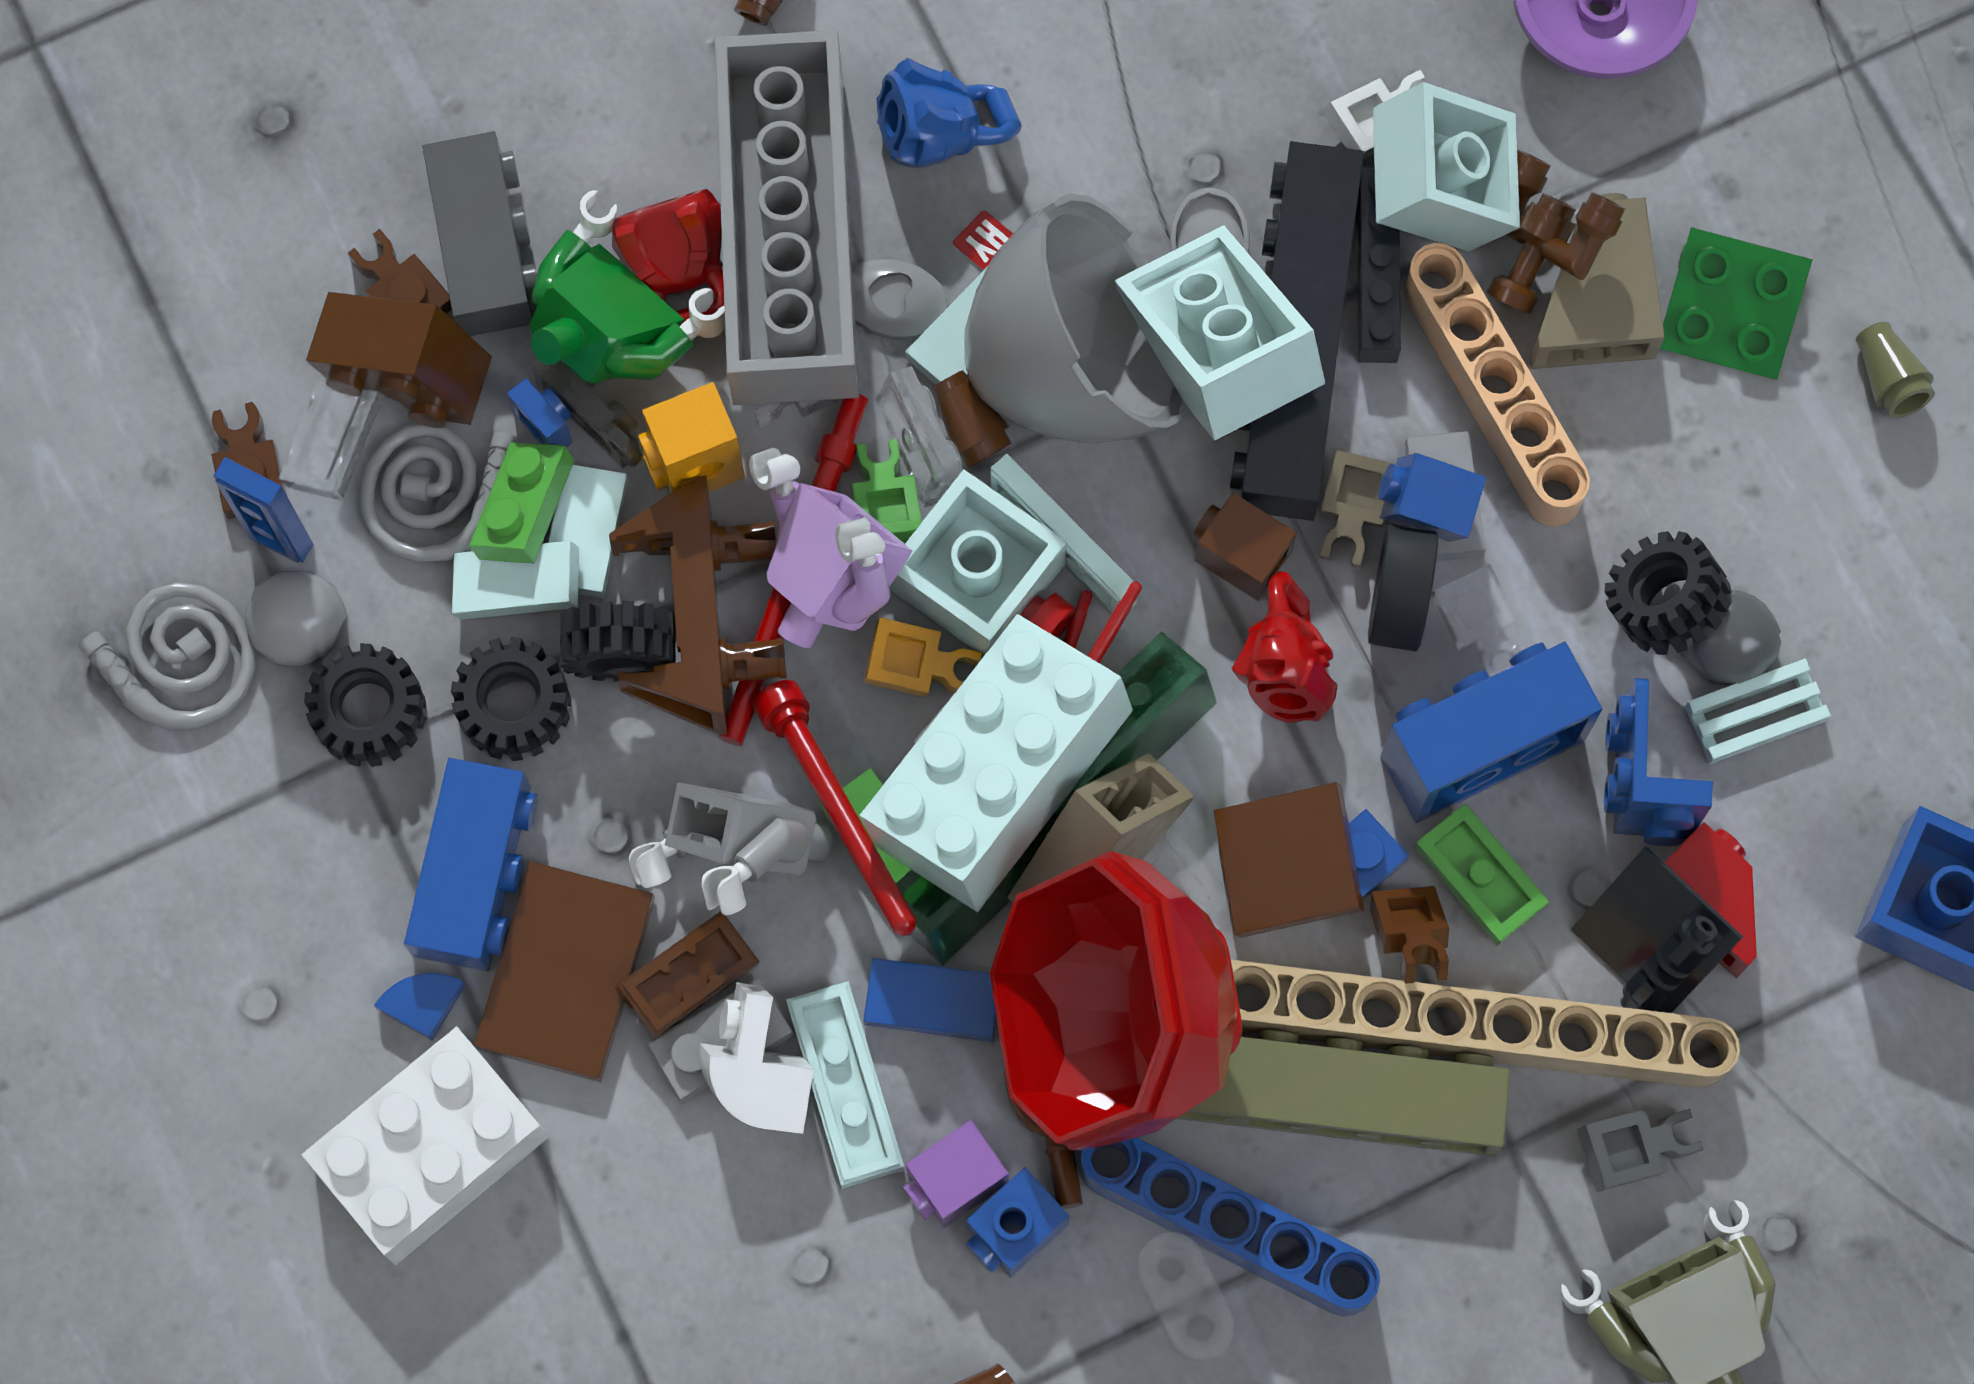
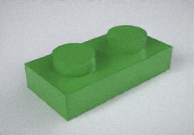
[469,442,575,564]
[1414,803,1549,946]

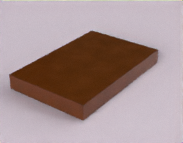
[474,861,655,1082]

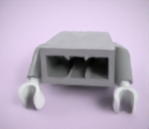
[629,782,832,915]

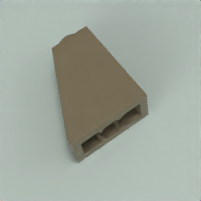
[1530,193,1665,369]
[1007,753,1195,902]

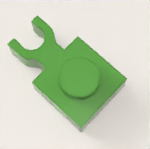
[852,439,922,544]

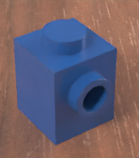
[1378,453,1487,542]
[965,1167,1070,1278]

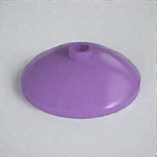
[1513,0,1698,79]

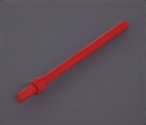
[718,394,869,746]

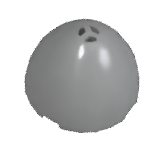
[964,194,1183,443]

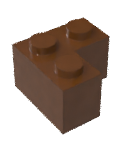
[306,292,492,428]

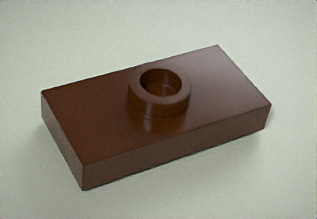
[615,911,760,1041]

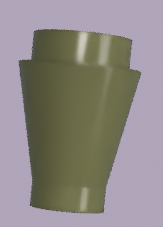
[1856,322,1935,418]

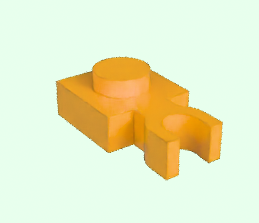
[863,617,982,697]

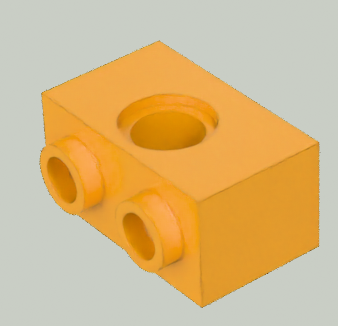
[637,382,745,493]

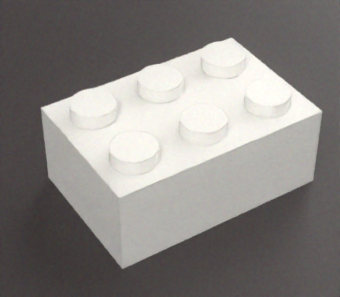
[301,1026,549,1266]

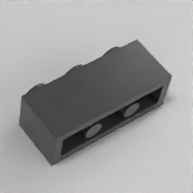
[422,131,537,336]

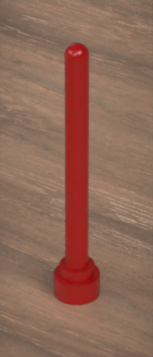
[753,680,916,936]

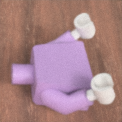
[749,447,913,648]

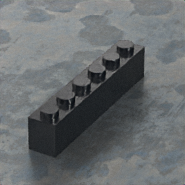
[1230,141,1364,521]

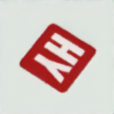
[953,211,1013,270]

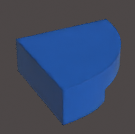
[374,973,466,1041]

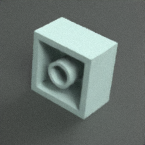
[1373,82,1520,252]
[889,469,1067,657]

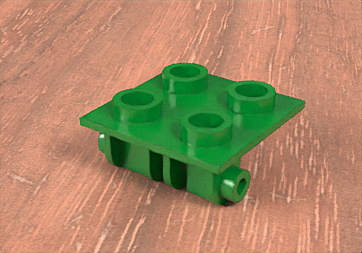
[1660,227,1813,380]

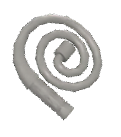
[361,423,518,562]
[78,582,256,730]

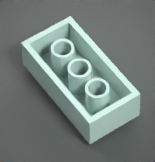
[860,614,1133,912]

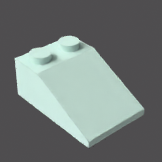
[1114,225,1325,441]

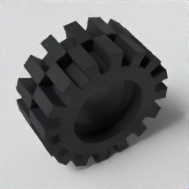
[1604,531,1732,655]
[560,601,676,682]
[451,637,571,761]
[304,643,427,767]

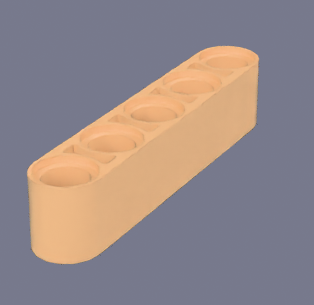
[1404,243,1590,527]

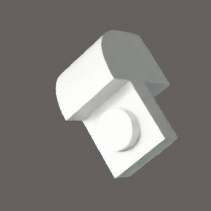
[699,983,814,1134]

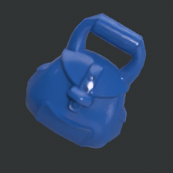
[876,58,1022,168]

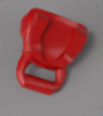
[612,188,724,324]
[1231,571,1338,723]

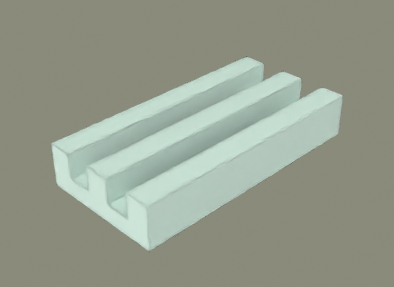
[1685,658,1831,765]

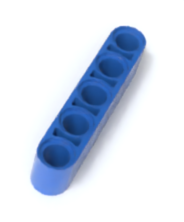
[1080,1137,1380,1317]

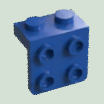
[1603,678,1713,846]

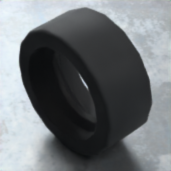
[1368,524,1438,652]

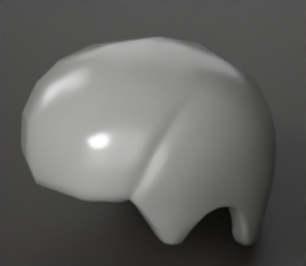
[245,571,347,667]

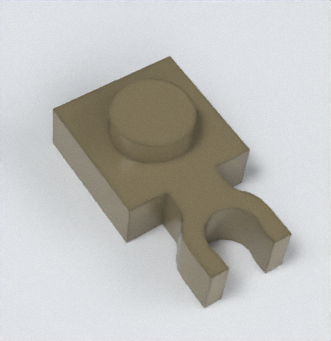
[1320,450,1396,568]

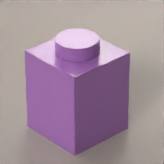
[903,1120,1009,1227]

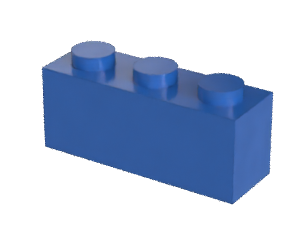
[404,757,538,972]

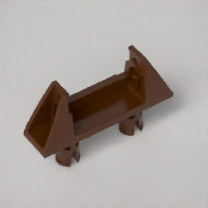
[609,475,787,735]

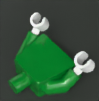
[529,190,725,384]

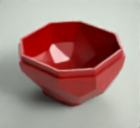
[989,852,1242,1150]

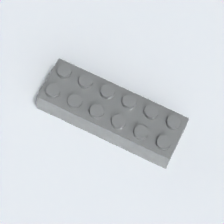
[714,30,859,405]

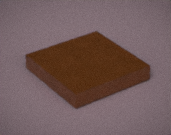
[1213,782,1364,938]

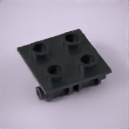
[1571,846,1743,1013]

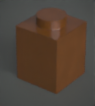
[1193,492,1297,601]

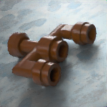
[1486,149,1625,314]

